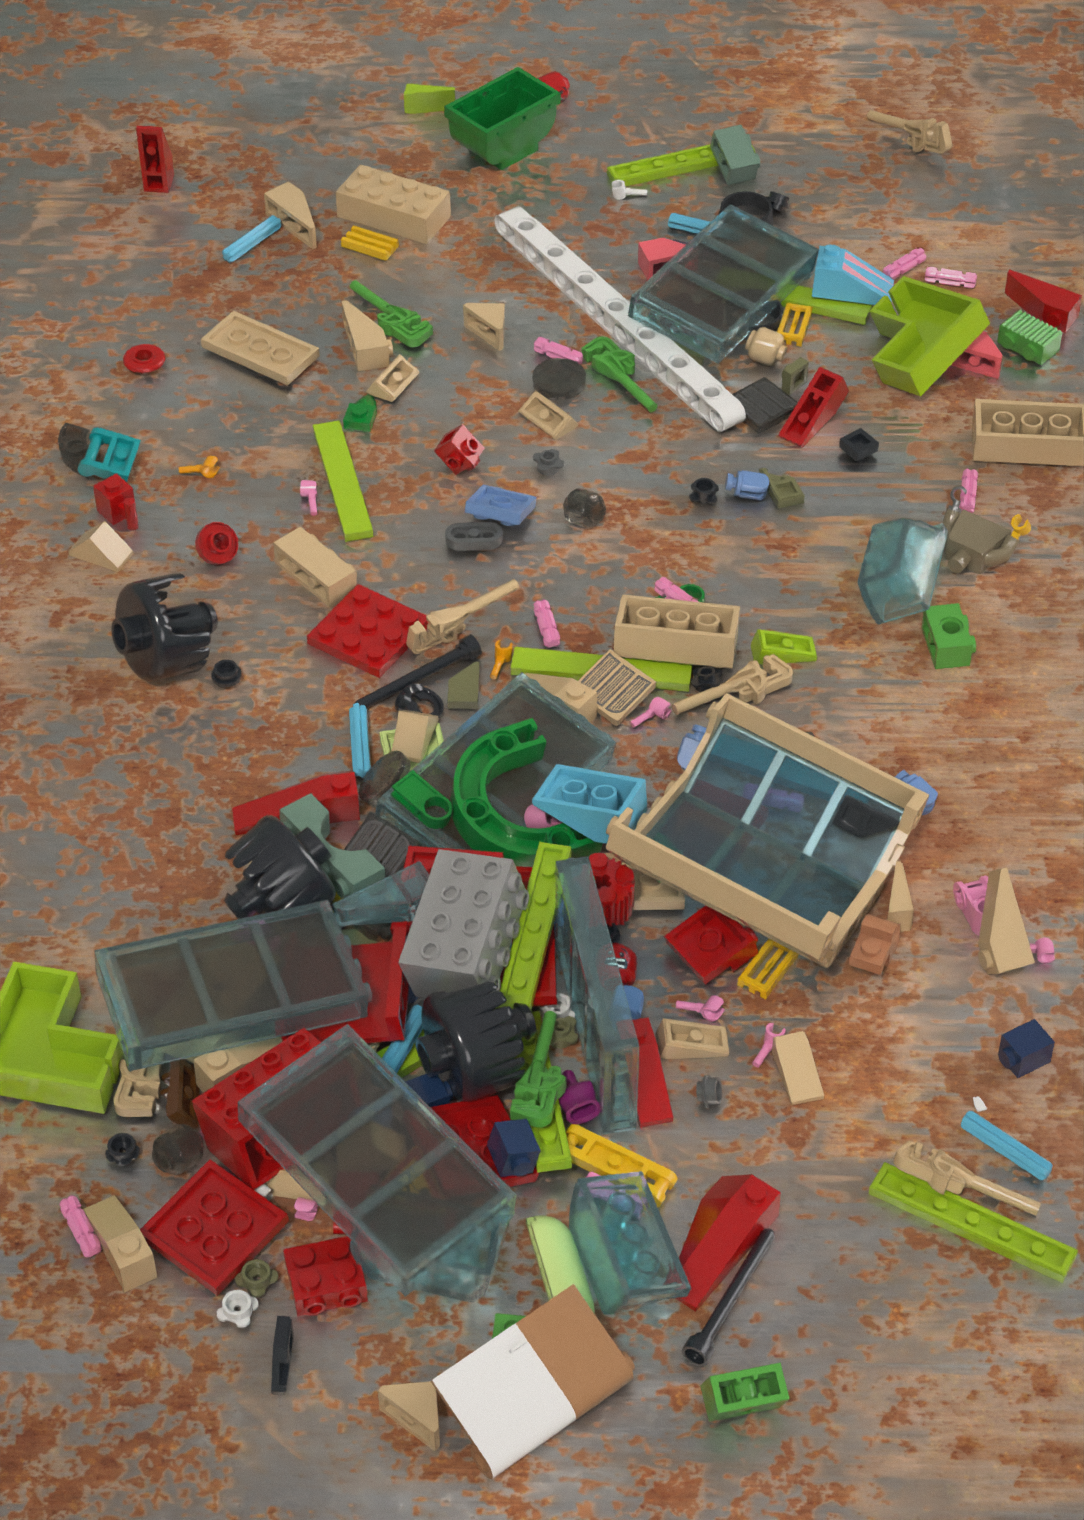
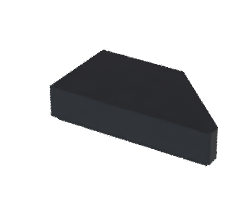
[832,795,900,838]
[271,1316,294,1395]

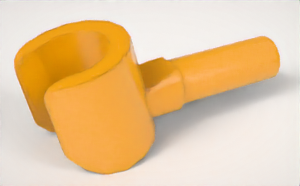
[179,456,220,478]
[490,640,513,680]

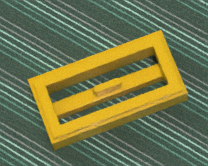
[341,225,399,261]
[777,303,813,347]
[737,938,799,1000]

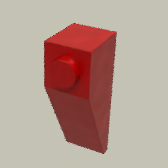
[136,126,174,193]
[1005,270,1082,333]
[778,367,849,448]
[615,1017,673,1128]

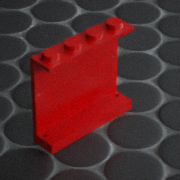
[274,921,410,1047]

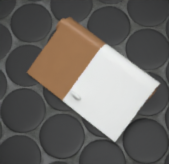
[431,1284,635,1479]

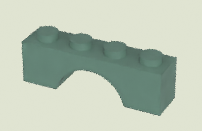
[279,793,385,907]

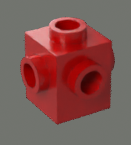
[434,424,485,475]

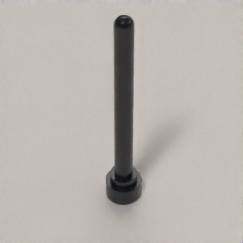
[354,634,482,708]
[681,1228,775,1367]

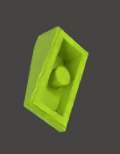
[404,83,456,114]
[751,629,817,665]

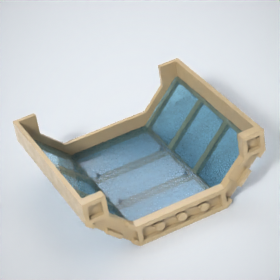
[606,693,929,969]

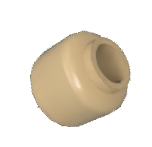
[745,327,787,367]

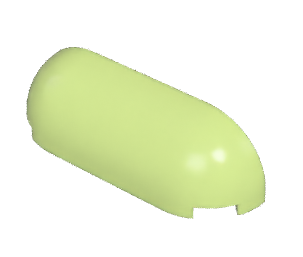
[526,1215,595,1314]

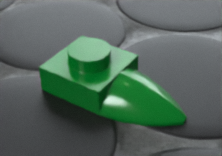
[343,394,377,432]

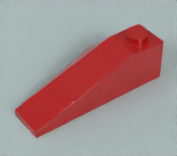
[232,770,360,835]
[667,1174,781,1312]

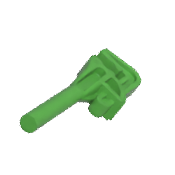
[350,280,433,347]
[581,336,658,412]
[510,1011,566,1127]

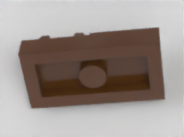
[160,1056,200,1133]

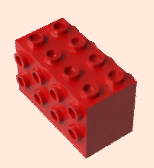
[192,1028,362,1190]

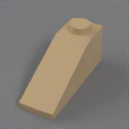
[264,181,317,249]
[341,300,393,371]
[507,673,597,734]
[978,867,1035,975]
[194,1032,282,1093]
[83,1195,157,1293]

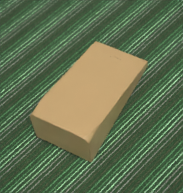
[887,861,914,932]
[655,1018,729,1059]
[772,1031,824,1105]

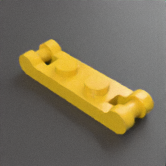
[565,1124,678,1208]

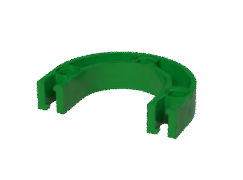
[450,718,603,867]

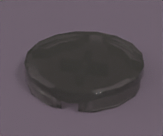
[532,358,586,400]
[358,750,411,807]

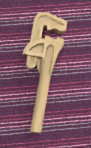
[867,110,952,154]
[406,579,519,654]
[672,654,793,715]
[113,1041,166,1117]
[893,1141,1041,1216]

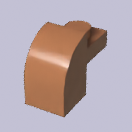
[849,914,900,975]

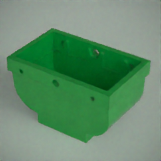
[444,67,561,170]

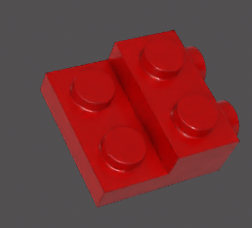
[664,905,759,985]
[283,1235,368,1317]

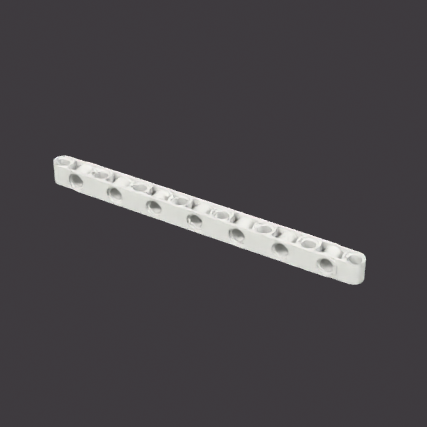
[494,206,746,432]

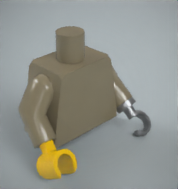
[941,486,1031,574]

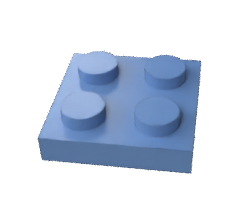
[464,484,537,526]

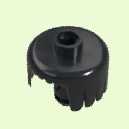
[111,573,218,681]
[224,815,336,933]
[416,981,536,1102]

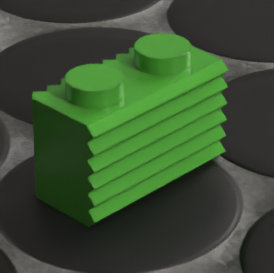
[997,309,1062,365]

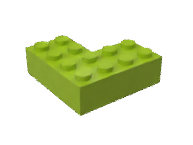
[869,276,990,397]
[0,961,125,1114]

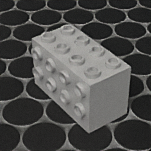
[398,849,529,998]

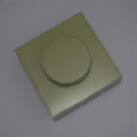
[781,357,809,395]

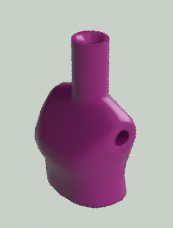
[558,1070,601,1124]

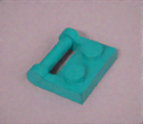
[78,427,141,482]

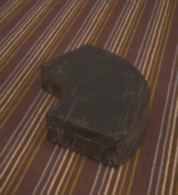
[58,422,101,478]

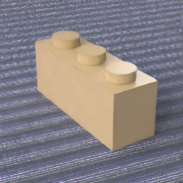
[273,527,357,608]

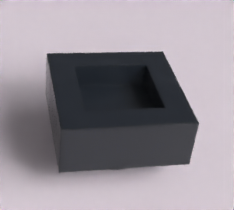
[839,428,879,462]

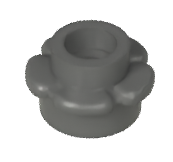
[696,1075,722,1108]

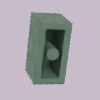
[710,125,760,185]

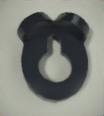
[395,683,444,719]

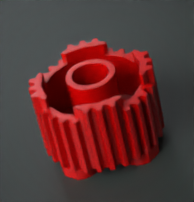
[569,853,635,930]

